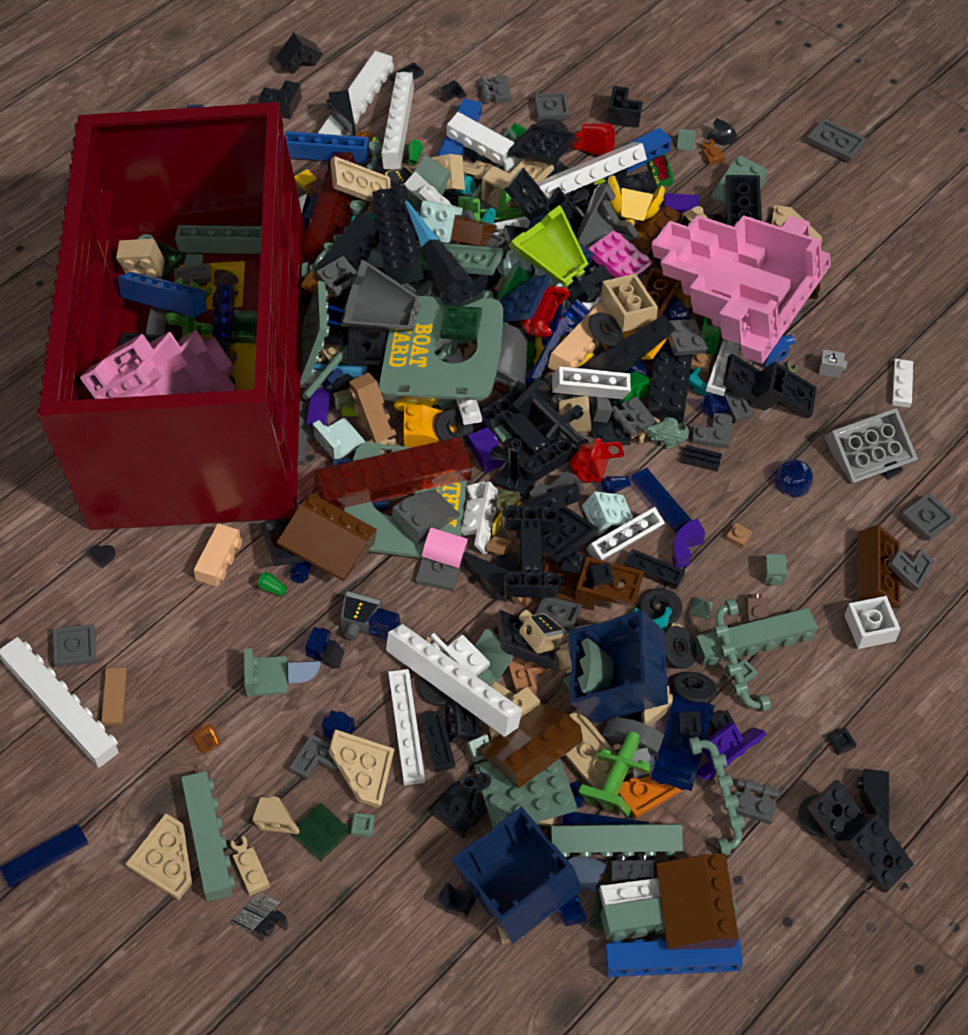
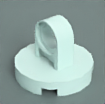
[497,250,532,277]

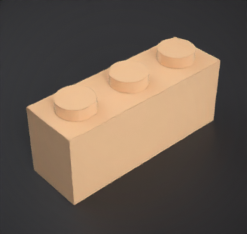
[194,524,242,587]

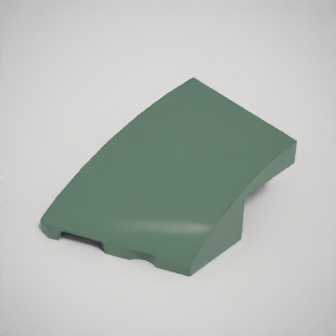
[578,637,614,693]

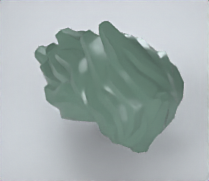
[644,417,689,449]

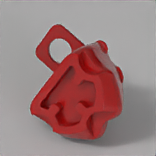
[573,123,616,156]
[569,438,625,483]

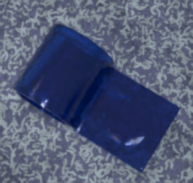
[554,299,590,337]

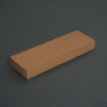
[101,668,127,726]

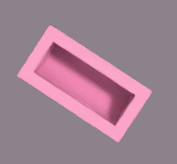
[422,528,468,568]

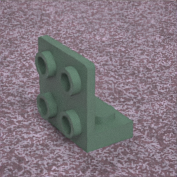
[475,629,515,686]
[244,648,288,696]

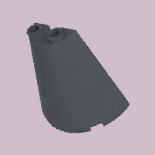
[575,183,639,265]
[340,260,421,331]
[467,322,527,394]

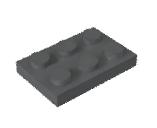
[807,118,866,162]

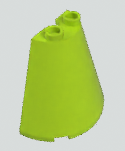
[508,205,588,287]

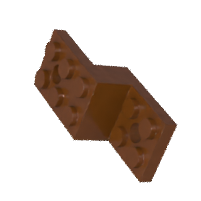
[544,557,644,610]

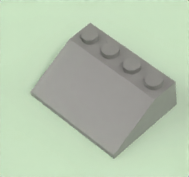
[824,408,918,484]

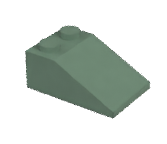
[406,155,451,212]
[711,155,768,205]

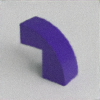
[307,388,333,426]
[672,518,705,568]

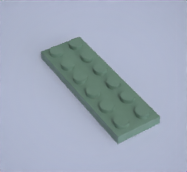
[417,241,504,275]

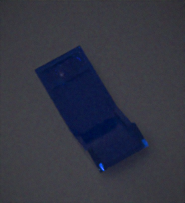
[650,694,715,791]

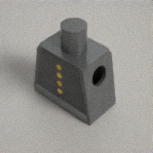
[341,591,383,640]

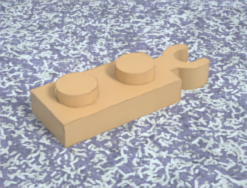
[231,836,270,896]

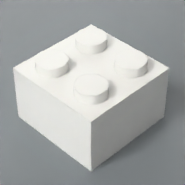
[844,596,901,649]

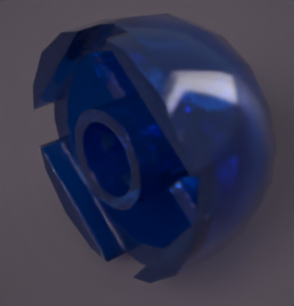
[662,297,694,321]
[775,459,813,498]

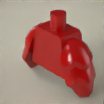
[520,285,570,339]

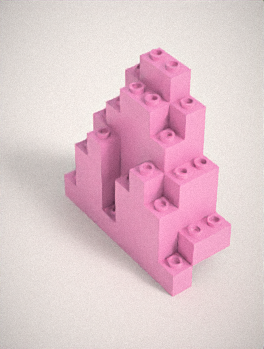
[651,215,831,364]
[80,330,237,399]

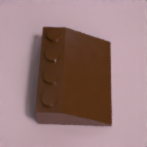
[277,493,377,581]
[479,704,583,789]
[656,853,739,950]

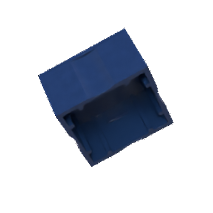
[569,610,668,723]
[451,806,583,944]

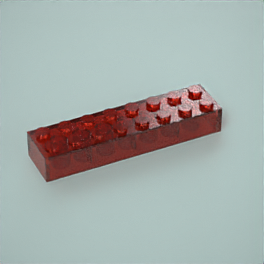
[302,152,357,265]
[315,437,473,510]

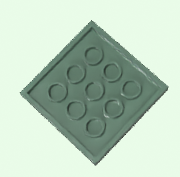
[301,281,329,384]
[474,759,578,829]

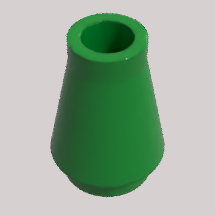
[407,140,423,165]
[257,572,288,597]

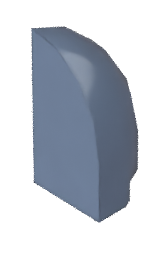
[287,661,321,683]
[568,856,607,892]

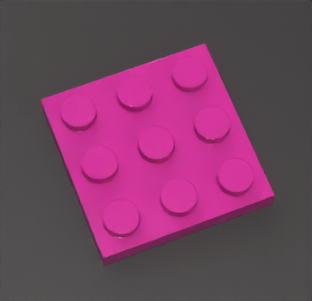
[589,230,654,278]

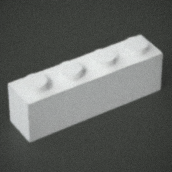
[446,112,514,166]
[552,366,631,399]
[586,507,665,561]

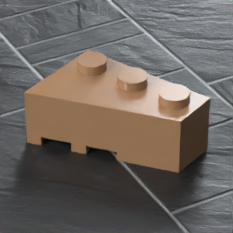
[349,373,396,443]

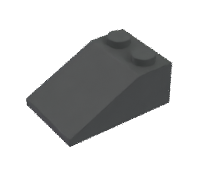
[392,489,460,545]

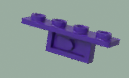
[694,722,766,781]

